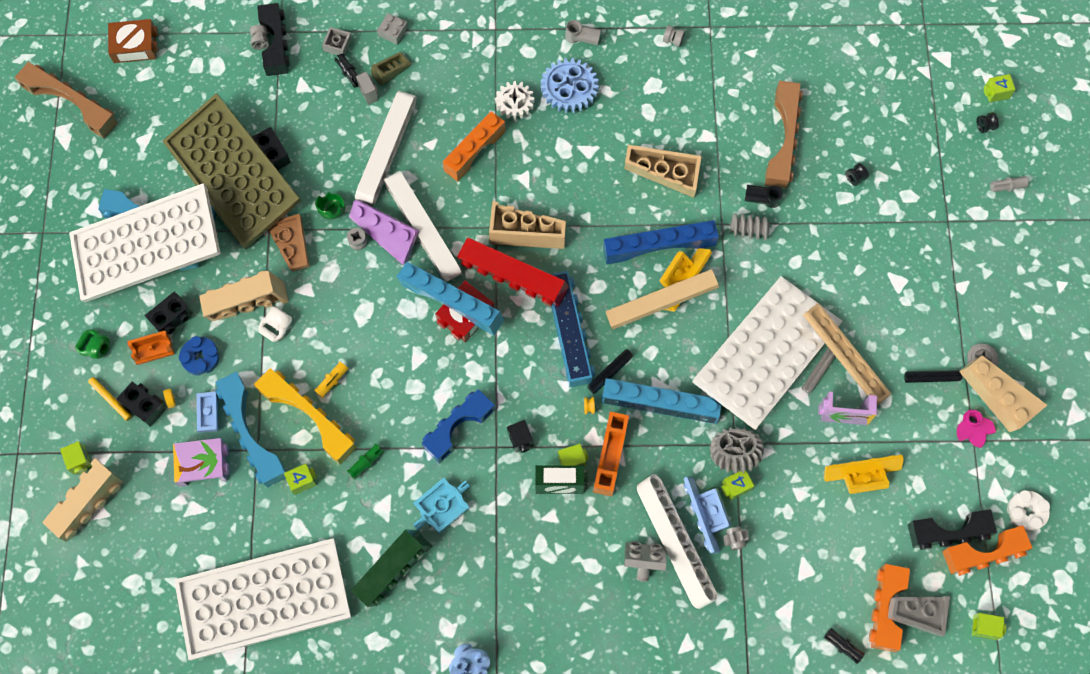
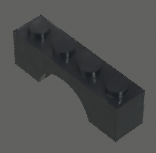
[257,3,290,76]
[908,509,997,550]

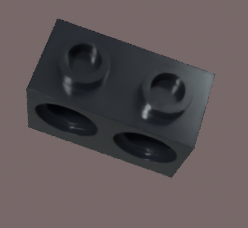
[252,127,291,170]
[144,291,193,335]
[116,381,166,427]

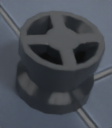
[976,112,999,133]
[845,163,869,186]

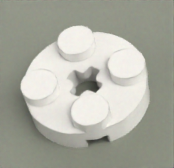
[1007,490,1050,532]

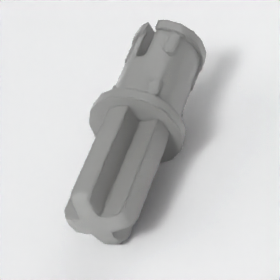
[990,176,1028,192]

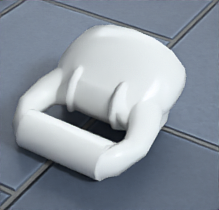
[259,306,292,342]

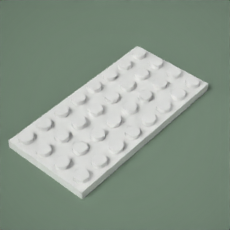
[69,183,221,303]
[692,277,842,430]
[174,538,352,661]

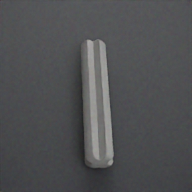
[802,347,835,394]

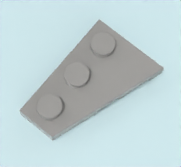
[888,596,950,637]

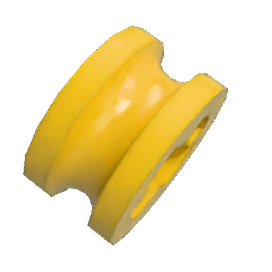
[584,397,595,414]

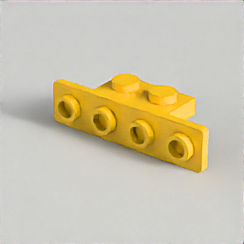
[659,248,712,312]
[824,455,904,494]

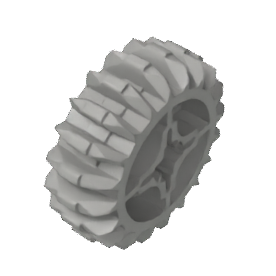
[710,427,764,474]

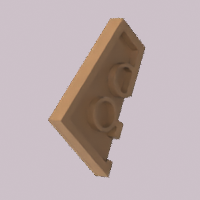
[269,214,310,272]

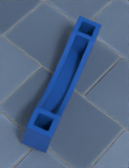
[603,220,719,264]

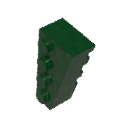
[351,529,433,607]

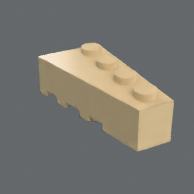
[624,145,701,198]
[489,201,566,249]
[199,271,289,322]
[959,356,1047,432]
[42,458,123,542]

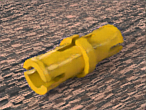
[314,361,349,398]

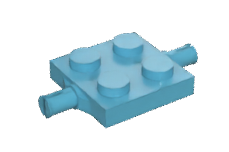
[413,478,470,534]

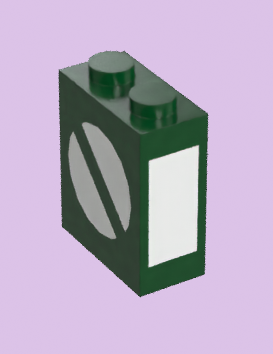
[535,465,588,494]

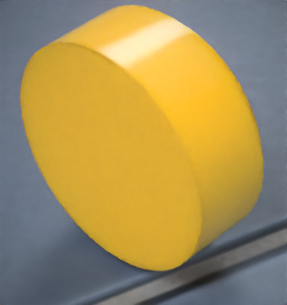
[163,388,176,409]

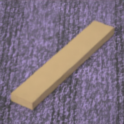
[605,269,719,330]
[803,303,891,405]

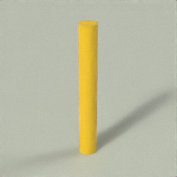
[88,377,132,421]

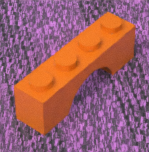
[443,111,505,182]
[593,411,629,496]
[942,525,1033,576]
[869,564,910,652]

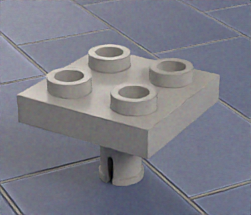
[624,541,666,582]

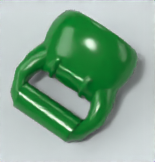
[75,329,110,359]

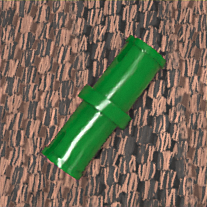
[347,443,384,480]

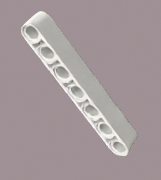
[355,91,417,205]
[383,171,462,282]
[637,474,717,609]

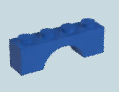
[422,389,495,464]

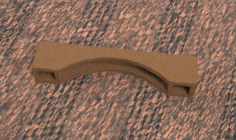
[14,62,118,139]
[764,81,803,189]

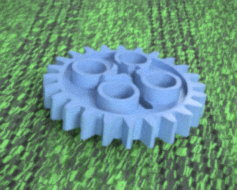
[541,58,599,113]

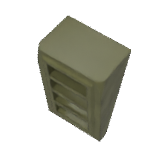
[371,51,411,85]

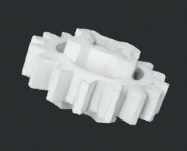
[495,81,534,120]

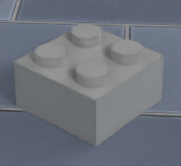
[377,13,408,45]
[322,27,352,55]
[356,72,379,105]

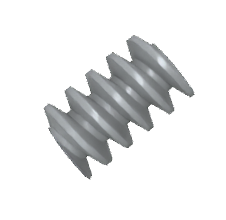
[729,213,770,241]

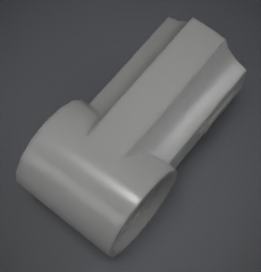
[565,20,601,46]

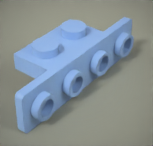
[684,476,731,554]

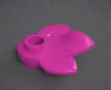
[956,410,996,448]

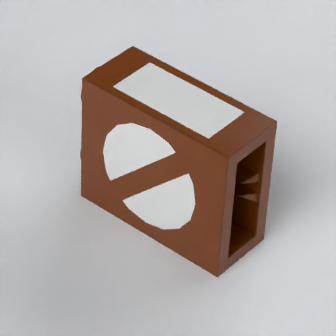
[108,19,159,63]

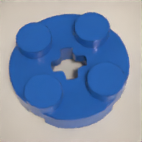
[179,336,219,376]

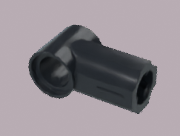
[745,185,783,208]

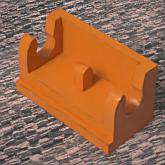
[127,331,175,365]

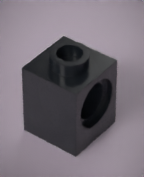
[507,420,534,453]

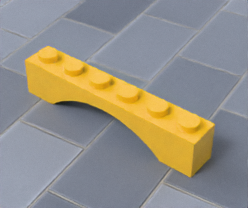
[254,368,356,465]

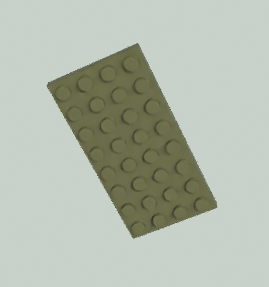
[162,93,302,249]

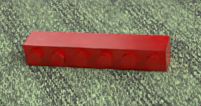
[457,237,569,307]

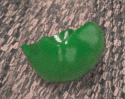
[315,192,346,220]

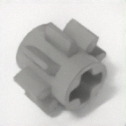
[723,526,749,550]

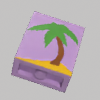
[818,392,877,425]
[173,438,230,487]

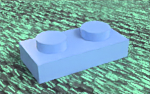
[196,392,218,433]

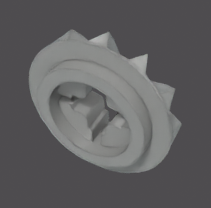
[967,344,998,366]

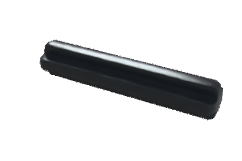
[588,349,633,394]
[904,370,963,383]

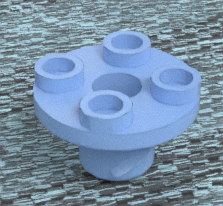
[449,644,490,674]

